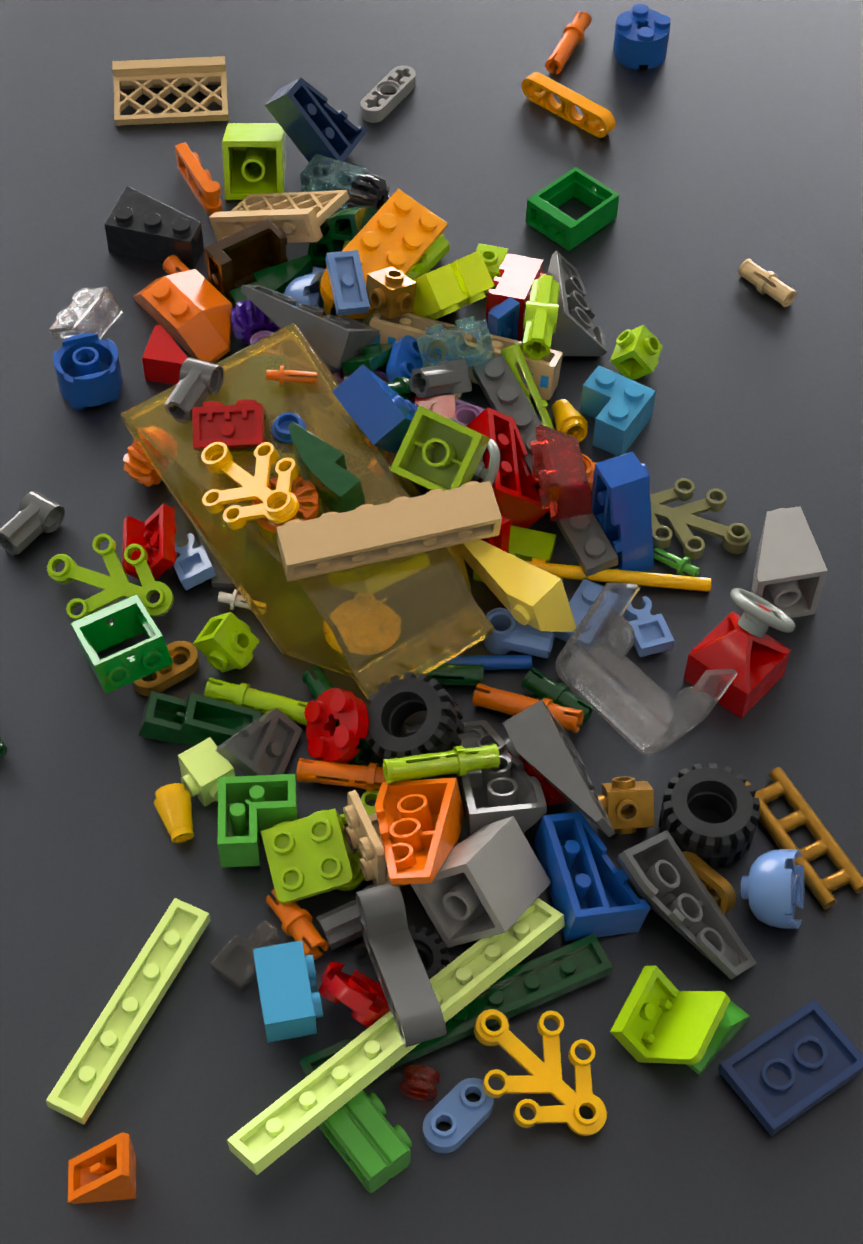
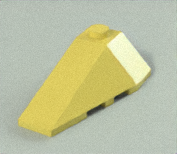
[458,539,577,632]

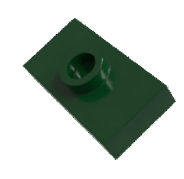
[342,343,394,375]

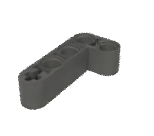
[356,882,447,1048]

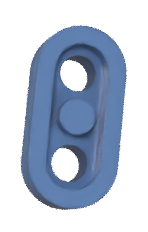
[423,1078,494,1154]

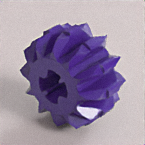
[231,298,283,344]

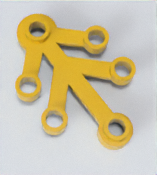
[201,442,300,530]
[474,1009,607,1136]

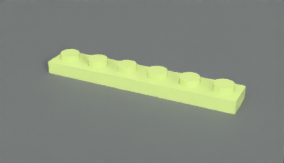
[46,898,211,1125]

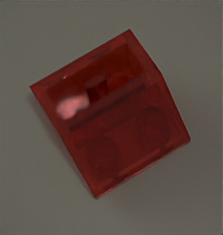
[530,425,592,521]

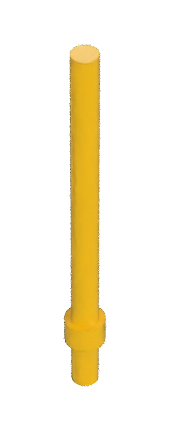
[526,558,711,592]

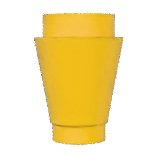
[552,399,588,444]
[154,783,194,843]

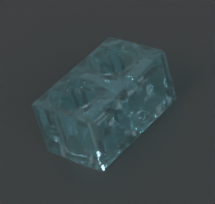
[300,154,369,210]
[416,316,495,368]

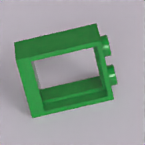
[525,167,619,251]
[71,594,173,694]

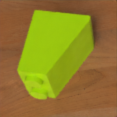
[222,123,286,200]

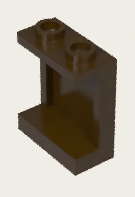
[204,218,288,301]

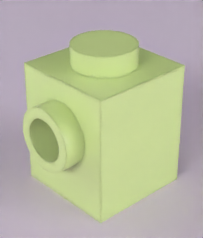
[178,737,235,807]

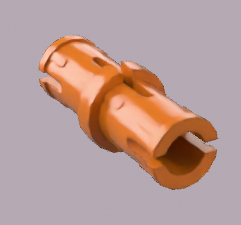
[266,889,329,960]

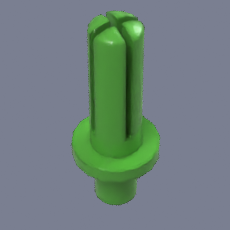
[653,547,700,577]

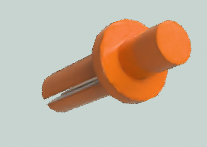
[266,366,318,386]

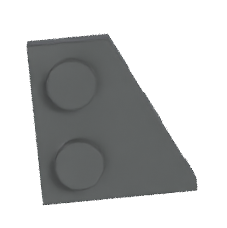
[216,708,303,776]

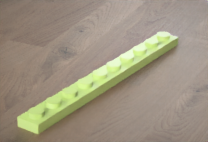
[227,898,565,1175]

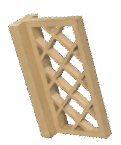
[112,56,229,126]
[209,190,350,243]

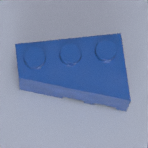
[332,365,419,454]
[590,451,654,572]
[533,811,651,941]

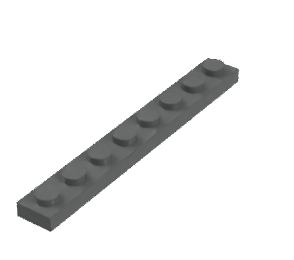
[473,355,618,577]

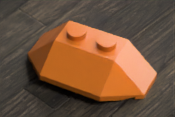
[133,269,233,363]

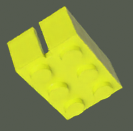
[409,251,494,320]

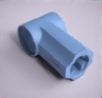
[483,608,555,659]

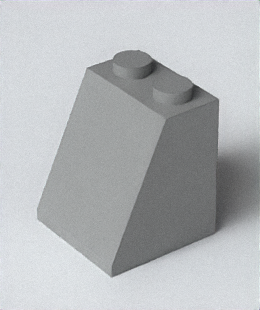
[751,506,828,618]
[411,816,551,948]

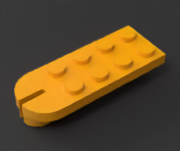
[319,188,448,319]

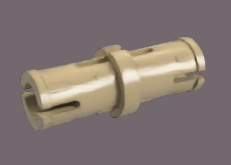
[738,258,797,307]

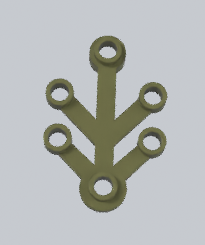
[650,478,751,560]

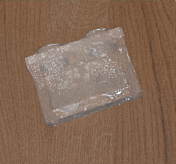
[49,286,123,339]

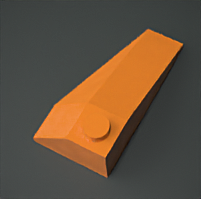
[375,778,465,885]

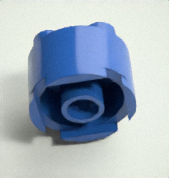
[613,4,671,69]
[53,333,123,409]

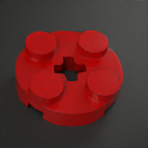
[304,688,369,763]
[318,962,390,1027]

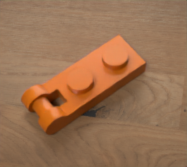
[175,142,223,215]

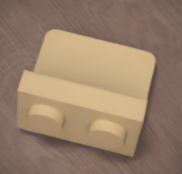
[343,790,399,886]

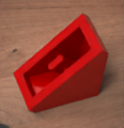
[142,324,188,385]

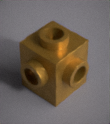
[366,266,417,319]
[597,776,655,834]

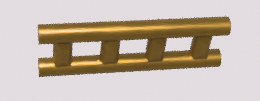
[745,767,863,910]

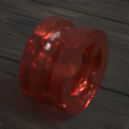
[400,1065,441,1101]

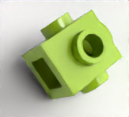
[610,324,663,380]
[193,612,260,672]

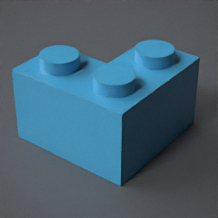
[580,366,656,456]
[253,940,323,1043]

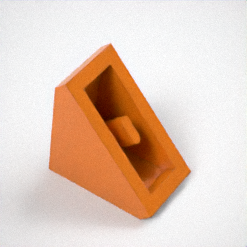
[68,1132,136,1204]

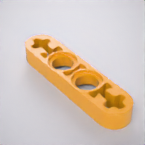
[521,72,616,138]

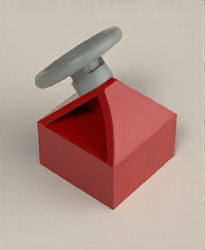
[684,588,795,719]

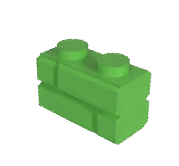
[319,1090,412,1194]

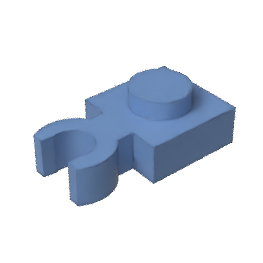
[174,533,217,590]
[624,596,675,657]

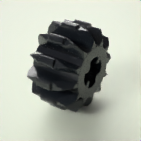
[345,174,390,212]

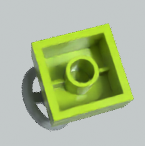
[390,405,500,490]

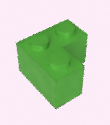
[218,774,298,868]

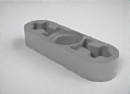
[360,65,416,123]

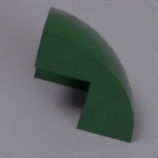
[308,206,377,266]

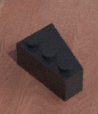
[104,186,204,270]

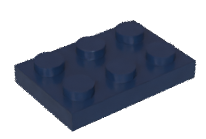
[718,999,863,1136]

